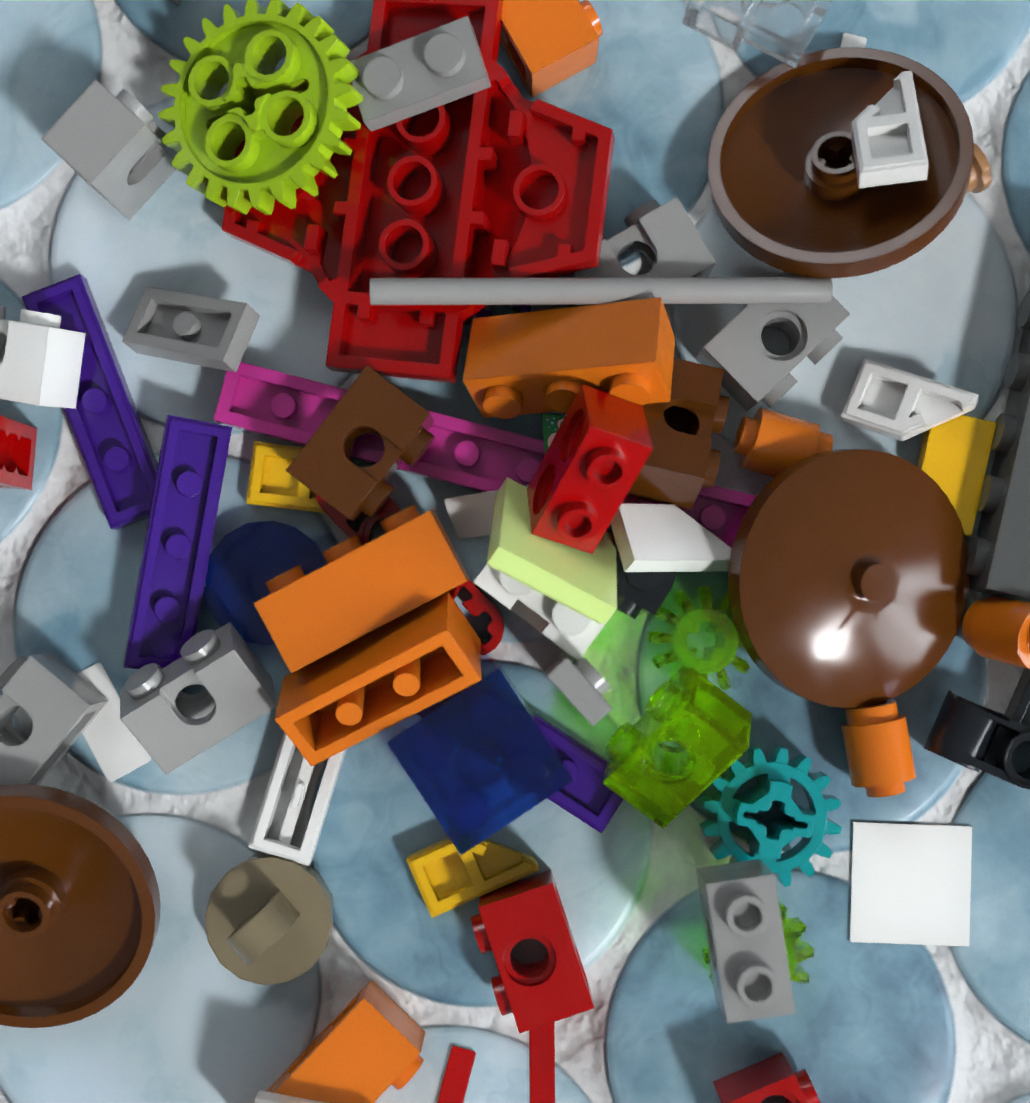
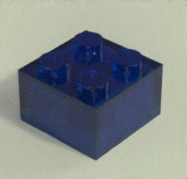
[387,665,573,855]

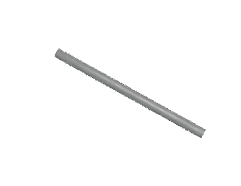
[370,277,833,305]

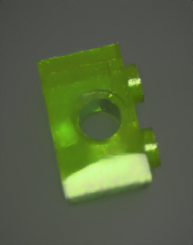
[602,667,752,829]

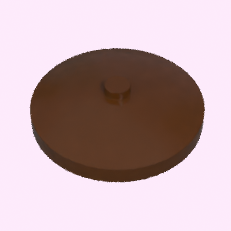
[708,47,974,278]
[728,449,970,708]
[0,784,161,1028]

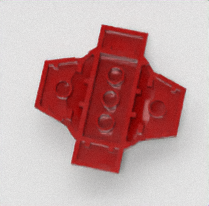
[221,0,615,383]

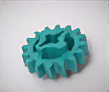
[699,745,842,887]

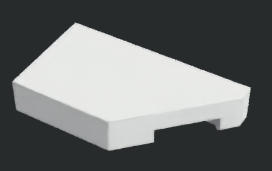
[851,70,929,188]

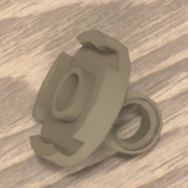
[205,854,334,985]

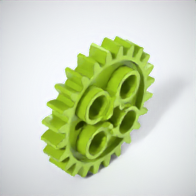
[158,0,363,215]

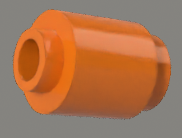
[733,407,833,477]
[962,596,1030,669]
[841,700,917,797]

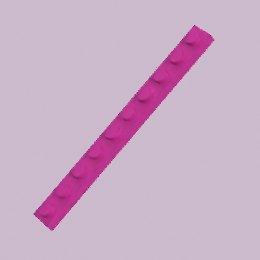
[213,362,757,548]

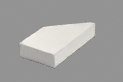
[841,359,979,441]
[611,503,732,572]

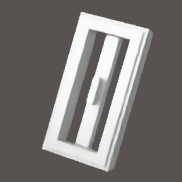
[248,732,347,866]

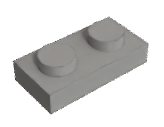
[350,16,492,132]
[122,286,260,373]
[543,653,613,727]

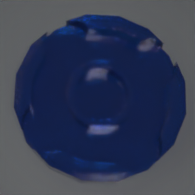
[204,521,328,645]

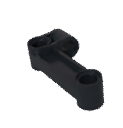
[923,668,1030,790]

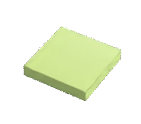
[487,477,617,625]

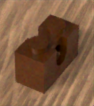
[627,358,730,509]
[286,365,435,523]

